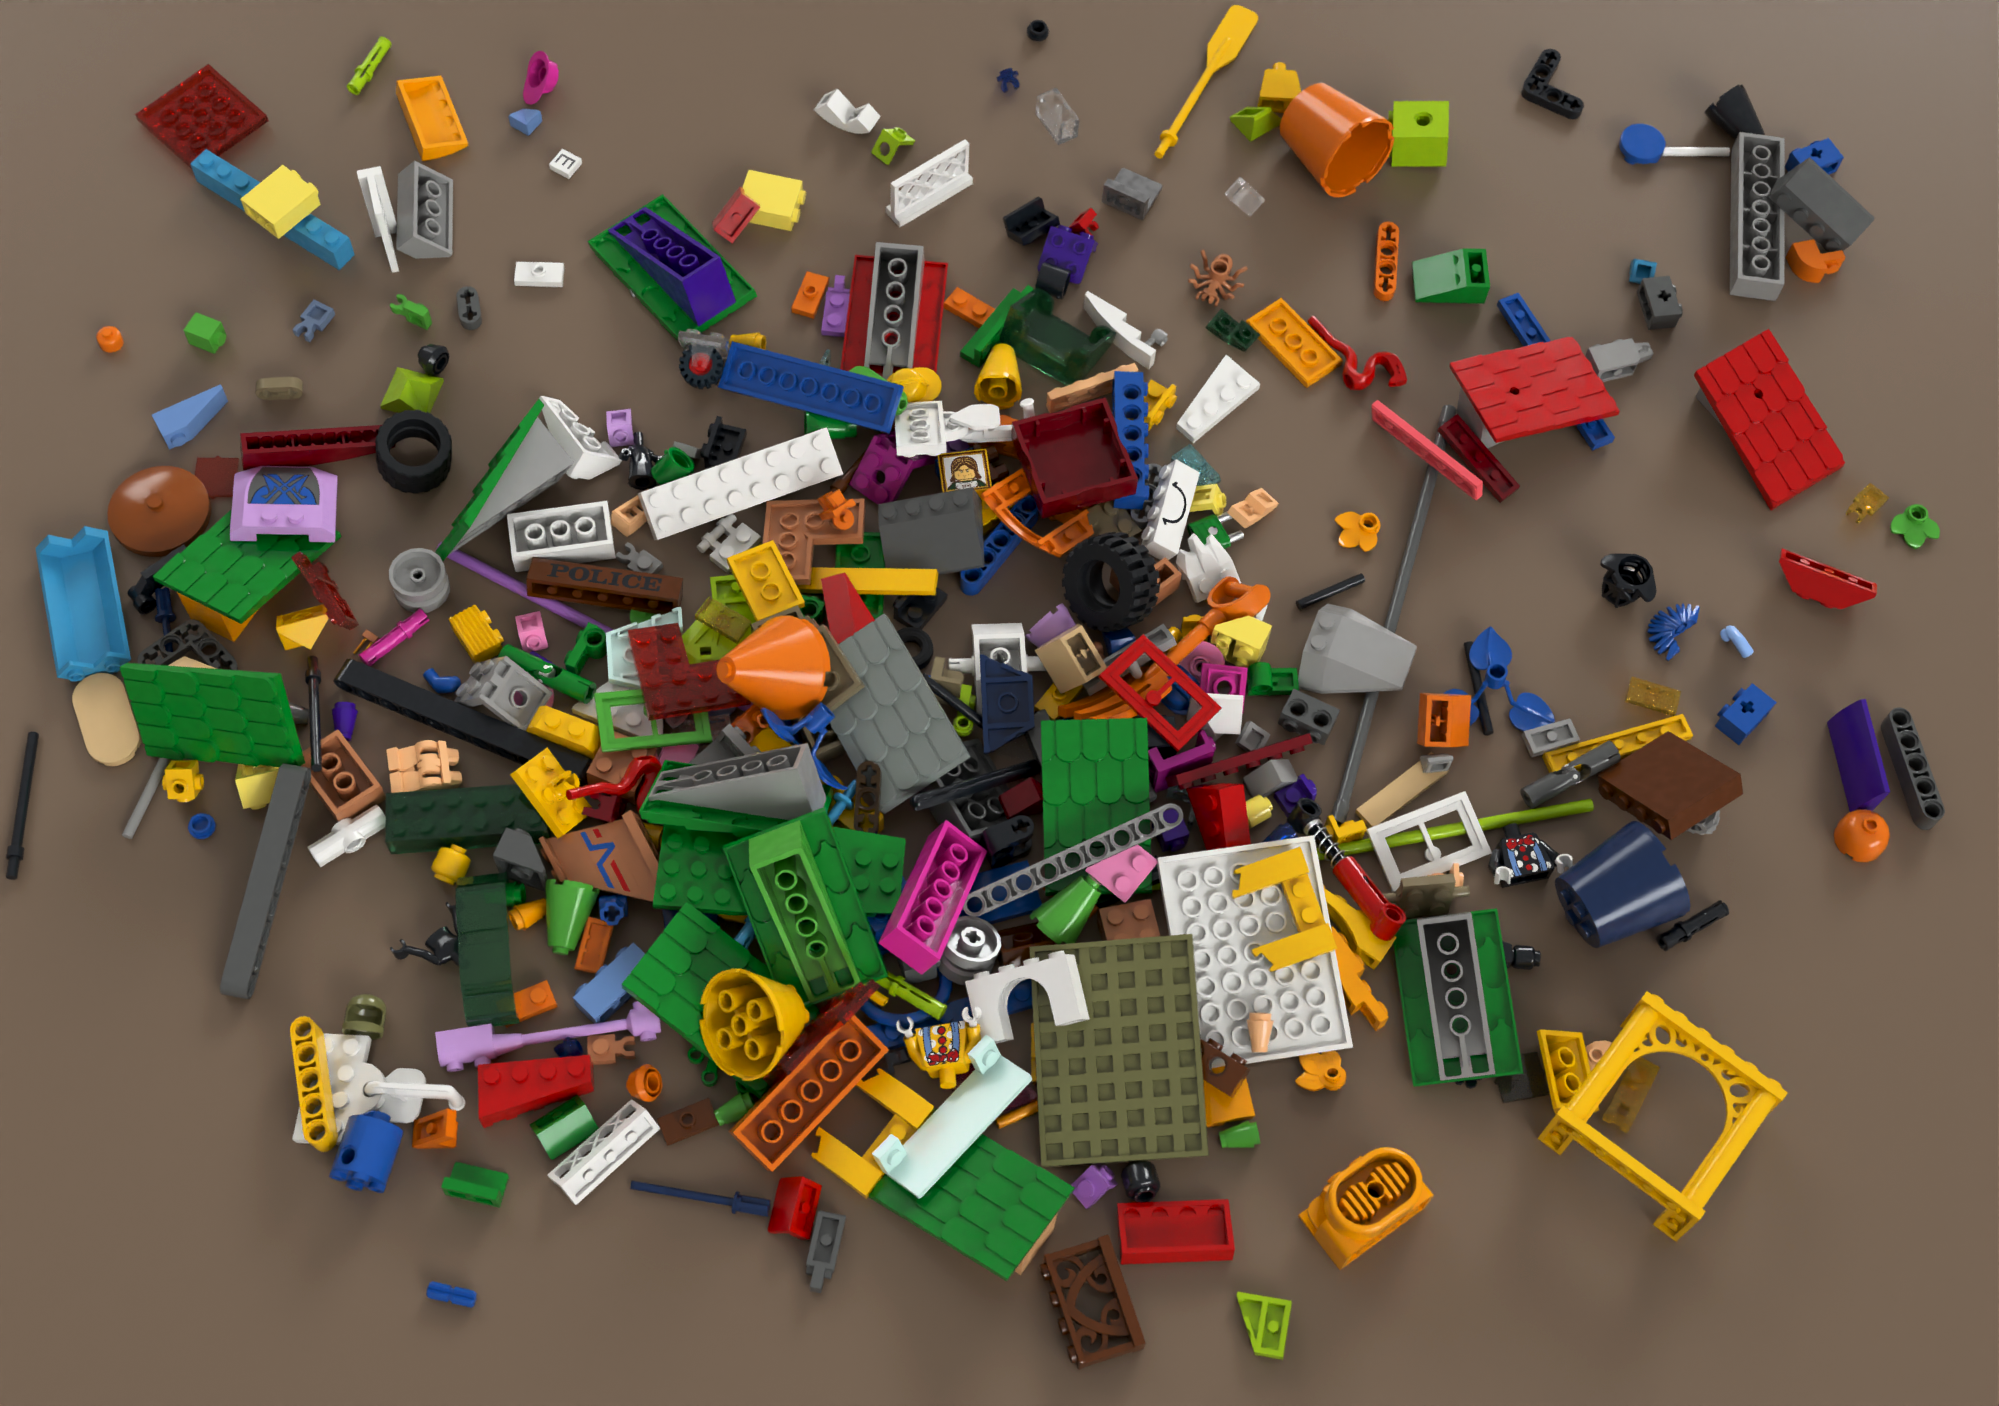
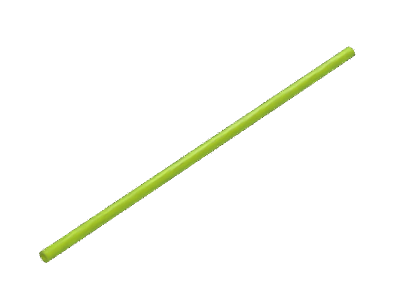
[1152,799,1594,891]

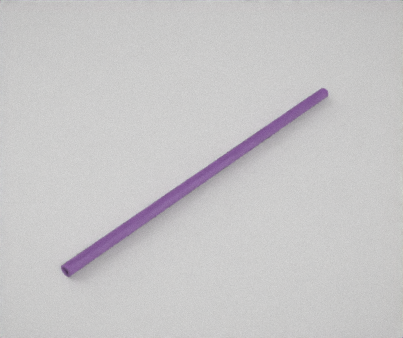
[436,541,753,711]

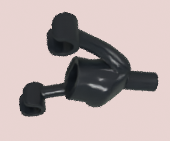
[390,895,470,971]

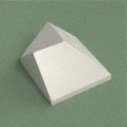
[1186,693,1243,742]

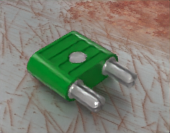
[1187,511,1244,549]

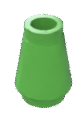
[714,1092,755,1126]
[1219,1120,1261,1148]

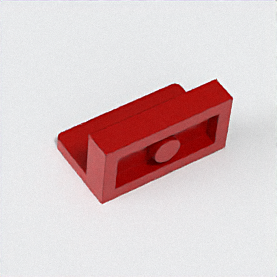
[712,187,760,244]
[767,1176,822,1240]

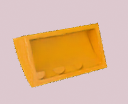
[396,76,468,161]

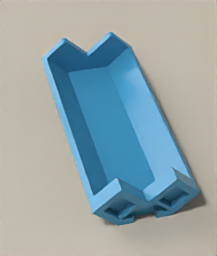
[35,526,131,681]

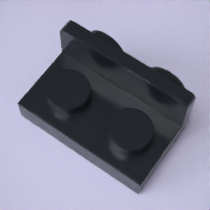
[893,587,948,630]

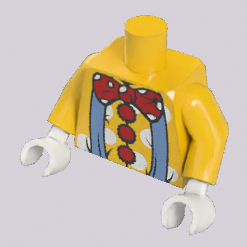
[896,1007,981,1089]

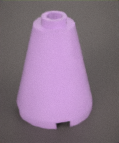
[1025,603,1076,648]

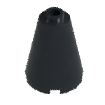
[1705,84,1765,140]

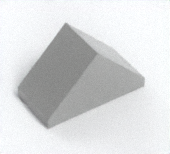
[1242,759,1298,798]

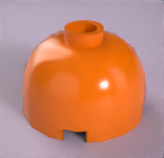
[1834,809,1890,862]

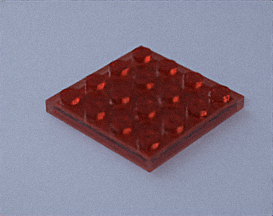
[135,64,269,169]

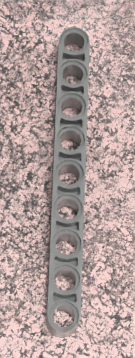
[963,803,1183,917]

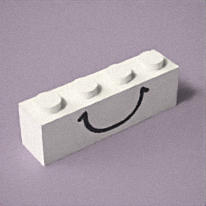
[1141,459,1200,560]

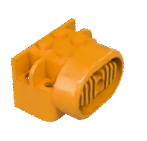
[1298,1147,1434,1270]

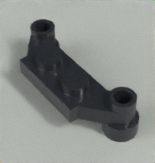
[128,545,187,615]

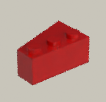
[1186,783,1251,850]

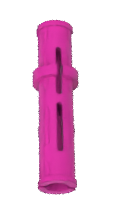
[358,608,430,667]

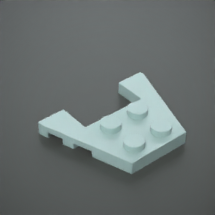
[606,607,687,689]

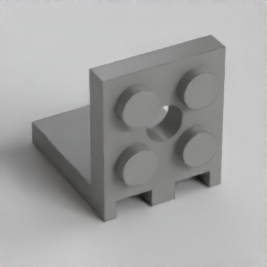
[454,656,553,731]
[689,723,761,765]

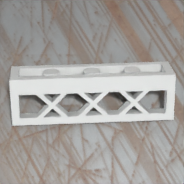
[547,1099,660,1205]

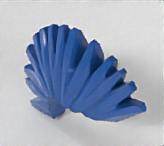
[1648,604,1700,661]

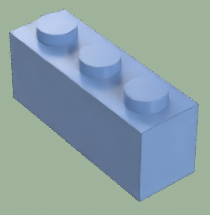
[573,942,645,1024]

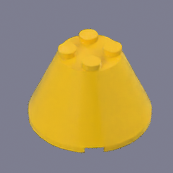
[699,968,810,1081]

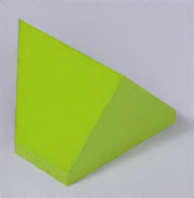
[1229,107,1281,142]

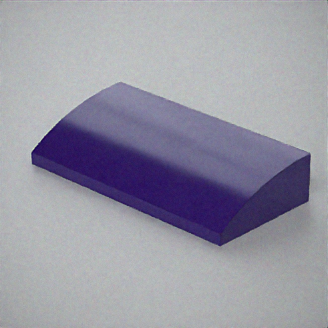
[1827,699,1890,812]

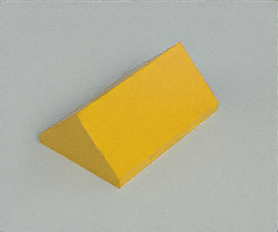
[1537,1029,1599,1115]

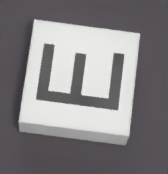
[549,149,582,179]

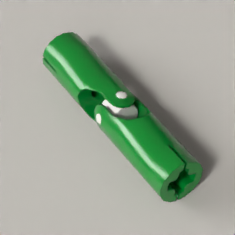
[498,644,597,704]

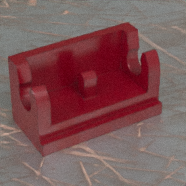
[582,794,628,823]

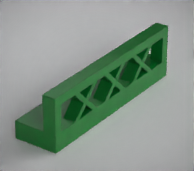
[960,285,1034,368]

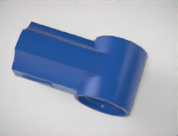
[599,894,628,926]

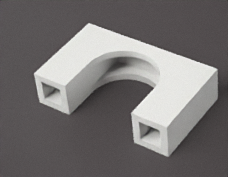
[965,950,1089,1044]

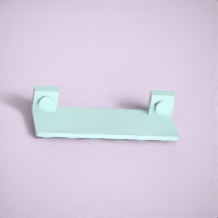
[872,1035,1032,1198]

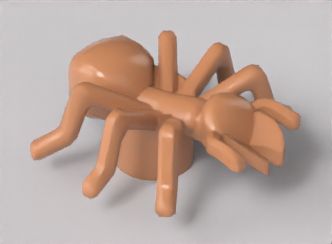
[1188,250,1248,307]

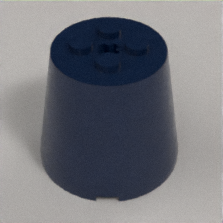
[1555,821,1690,948]

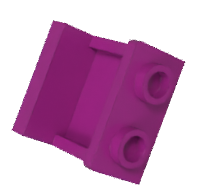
[1148,730,1216,793]

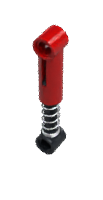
[1287,798,1406,941]

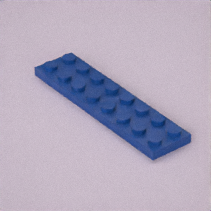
[718,341,904,434]

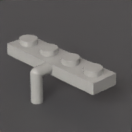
[1082,624,1177,696]

